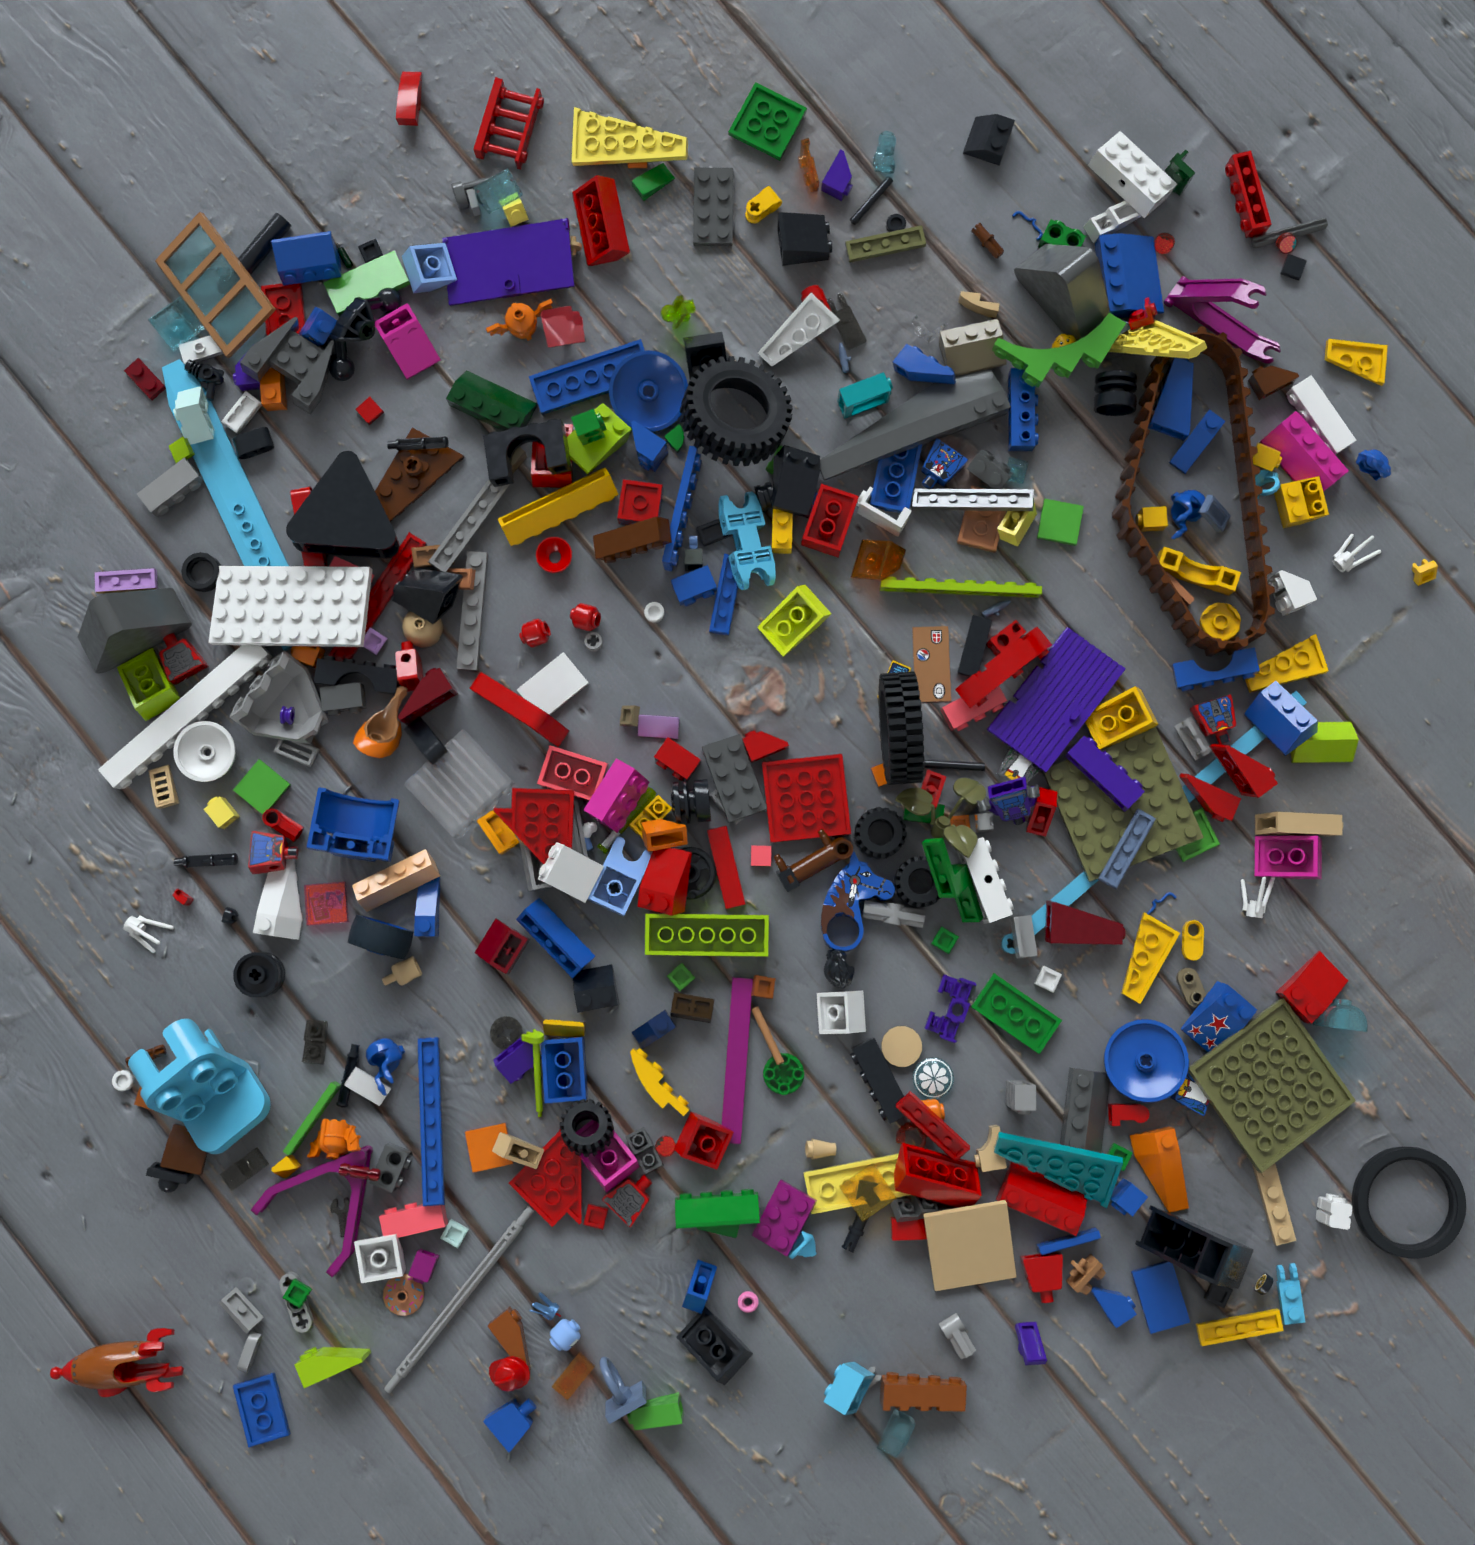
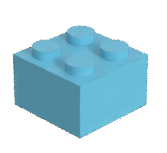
[824,1362,875,1415]

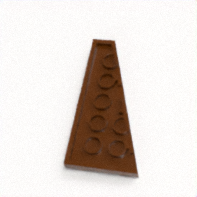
[375,427,465,522]

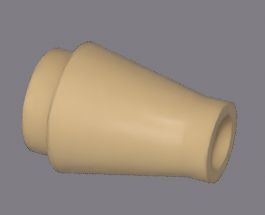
[805,1139,836,1160]

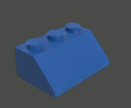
[272,231,342,286]
[1244,681,1318,756]
[541,1036,588,1103]

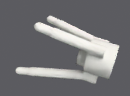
[1333,534,1381,572]
[1241,877,1275,918]
[123,916,174,953]

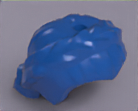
[1356,449,1391,481]

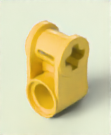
[745,186,782,224]

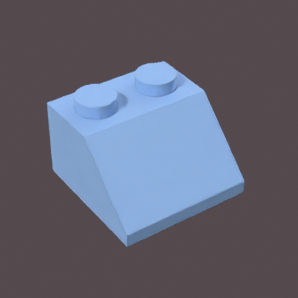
[402,243,457,293]

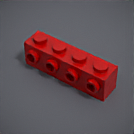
[1225,151,1272,238]

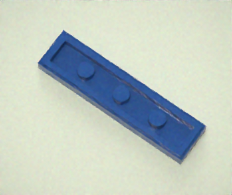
[709,554,738,636]

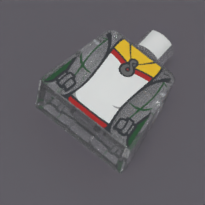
[997,747,1040,783]

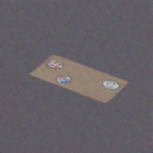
[912,626,951,702]

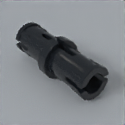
[842,1209,871,1253]

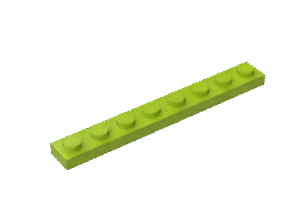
[880,577,1042,598]

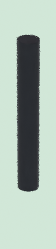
[850,176,893,225]
[924,760,985,771]

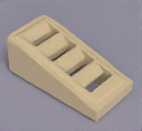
[149,765,179,809]

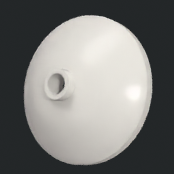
[174,721,236,782]

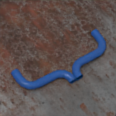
[1012,211,1043,241]
[1147,892,1177,915]

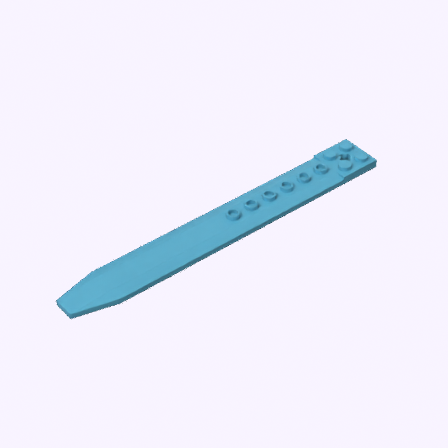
[162,359,292,651]

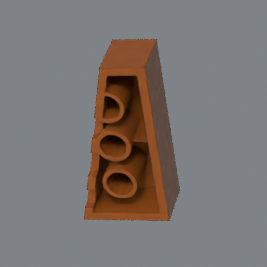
[880,1372,967,1411]

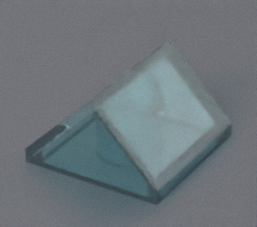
[474,168,523,214]
[148,297,205,352]

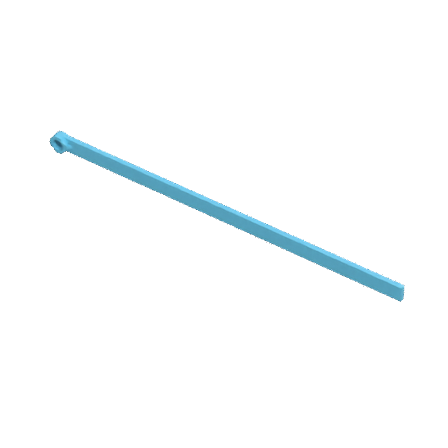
[1001,690,1307,954]

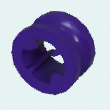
[280,706,295,725]

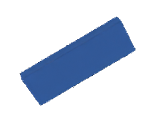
[1036,1228,1101,1255]

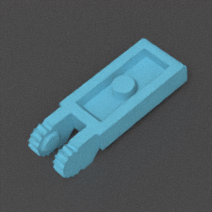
[1276,1263,1305,1325]

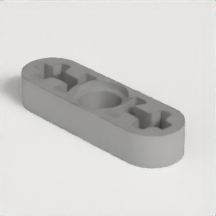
[279,1272,314,1333]

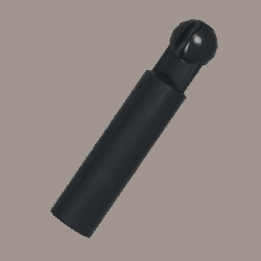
[218,213,291,296]

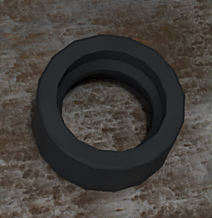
[181,552,221,592]

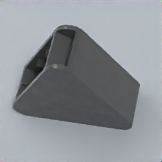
[1014,244,1111,341]
[78,588,192,673]

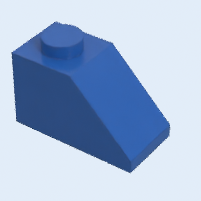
[682,1260,717,1314]
[1091,1286,1137,1328]

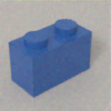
[671,565,717,606]
[1110,1178,1148,1217]

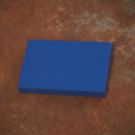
[1131,1261,1190,1334]
[233,1372,291,1448]

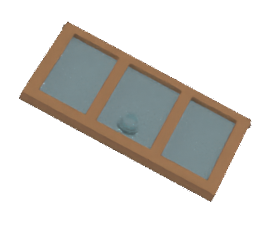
[155,212,276,358]

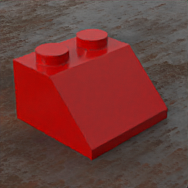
[674,1112,734,1170]

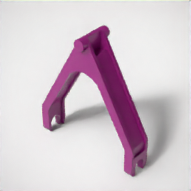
[1163,276,1281,364]
[251,1145,373,1277]

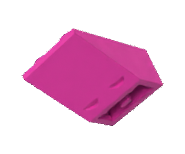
[375,303,441,380]

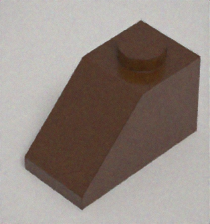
[1248,365,1299,401]

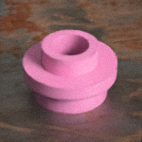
[738,1291,758,1313]

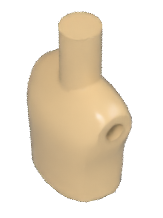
[382,956,422,986]

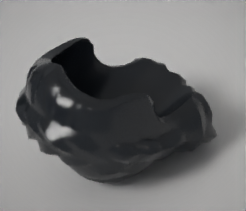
[824,949,854,989]

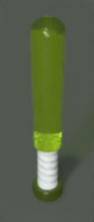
[597,787,656,854]

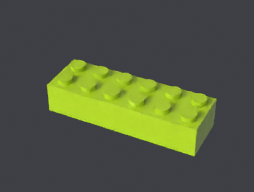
[645,914,769,957]

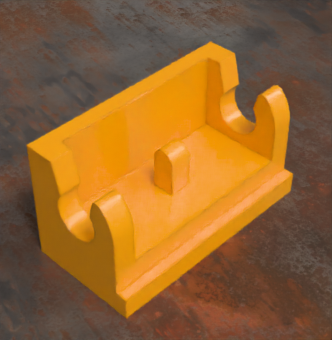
[477,810,519,855]

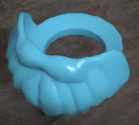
[1255,469,1280,499]
[789,1231,817,1259]

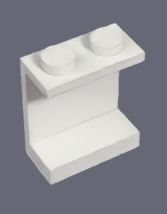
[856,487,912,537]
[538,842,604,903]

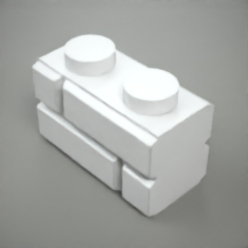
[1316,1193,1352,1230]

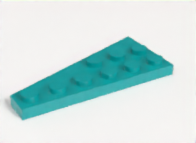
[994,1132,1123,1208]

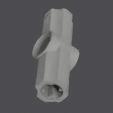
[862,900,925,928]

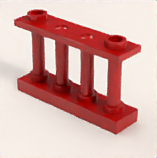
[473,77,544,170]

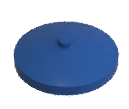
[609,350,688,432]
[1104,1019,1189,1103]

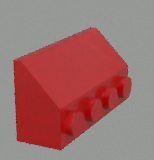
[572,175,630,266]
[894,1143,982,1208]
[996,1161,1087,1236]

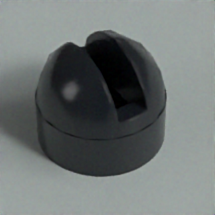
[222,907,238,924]

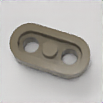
[1176,968,1206,1008]

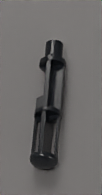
[387,436,449,451]
[174,853,238,868]
[336,1044,360,1108]

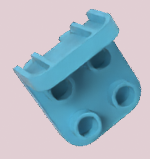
[128,1019,271,1154]

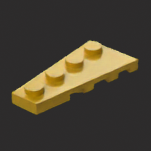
[1245,634,1329,693]
[1121,912,1180,1004]

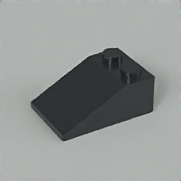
[772,445,820,518]
[676,1306,753,1385]

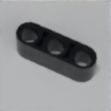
[404,716,449,765]

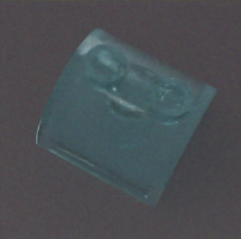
[1313,999,1368,1032]

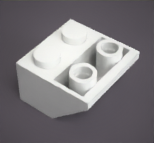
[1267,570,1317,616]

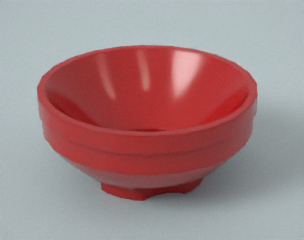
[536,537,572,573]

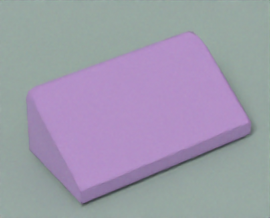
[638,715,679,739]

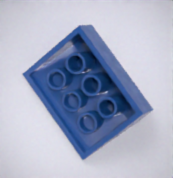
[1095,233,1164,318]

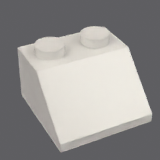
[817,990,866,1034]
[354,1234,406,1283]

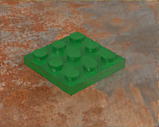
[728,82,807,161]

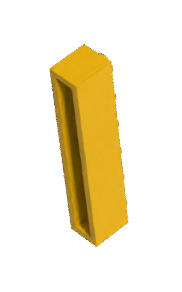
[498,467,619,546]

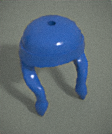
[1171,490,1206,540]
[366,1038,405,1096]

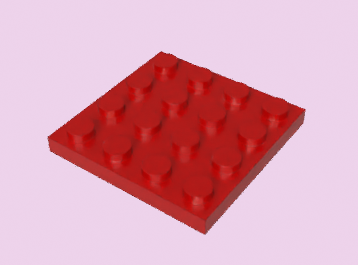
[762,754,851,843]

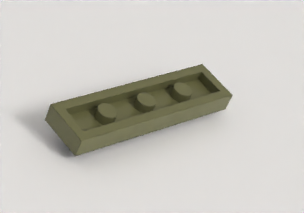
[845,225,926,263]

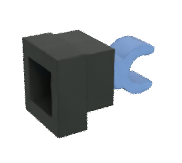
[684,536,703,571]

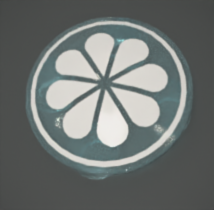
[913,1057,954,1099]

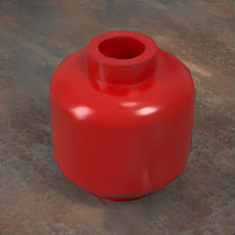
[570,603,601,631]
[519,619,551,648]

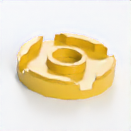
[1200,602,1241,641]

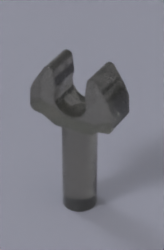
[330,1197,350,1237]

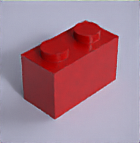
[654,737,701,782]

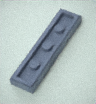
[1098,809,1156,890]

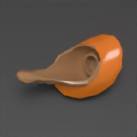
[353,686,408,758]

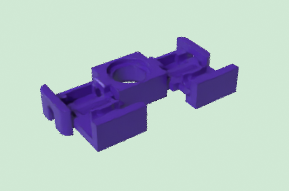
[924,974,977,1043]

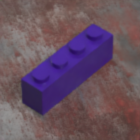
[1065,736,1145,812]

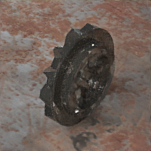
[490,1016,523,1049]

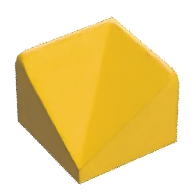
[271,1154,301,1178]

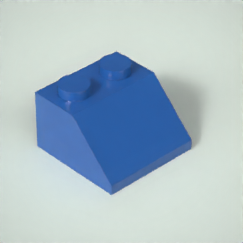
[631,420,668,472]

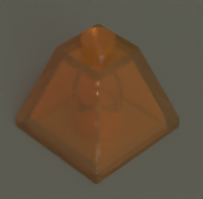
[851,540,906,580]

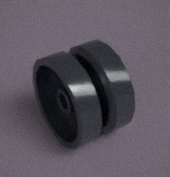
[233,952,285,997]

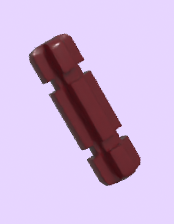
[339,1163,381,1181]

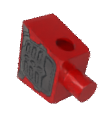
[159,633,209,685]
[602,1175,653,1227]

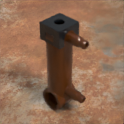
[774,829,853,892]

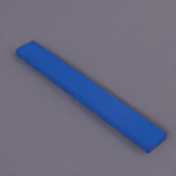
[418,1037,445,1206]

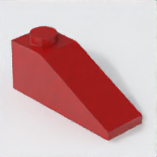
[1179,773,1241,822]

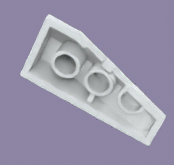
[253,859,303,940]

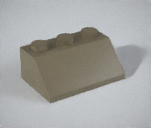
[939,319,1007,376]

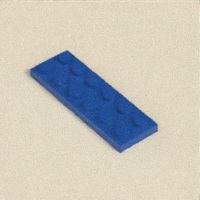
[529,339,644,415]
[662,446,702,572]

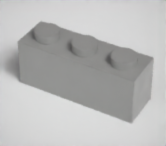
[137,458,204,517]
[1006,1080,1036,1114]

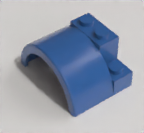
[306,787,399,862]

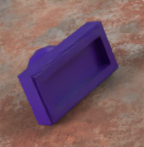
[1015,1322,1047,1366]

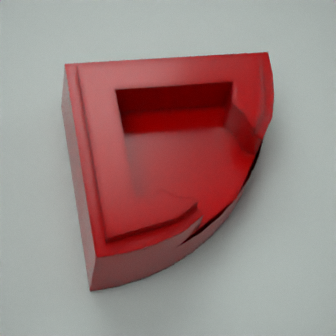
[172,888,193,906]

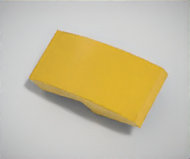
[629,795,672,839]

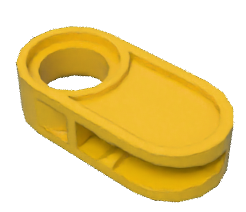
[1181,920,1204,961]

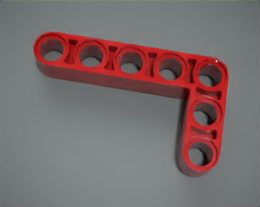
[469,672,570,747]

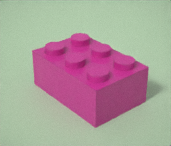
[584,758,650,833]

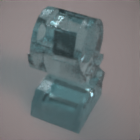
[872,131,896,174]

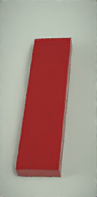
[707,826,746,909]
[896,1091,970,1162]

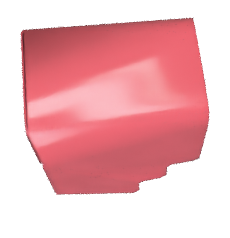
[541,306,585,347]

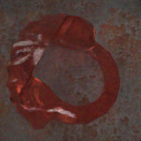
[896,1121,928,1148]

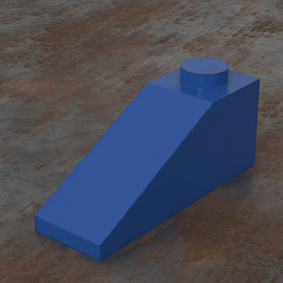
[1169,409,1225,474]
[414,877,440,937]

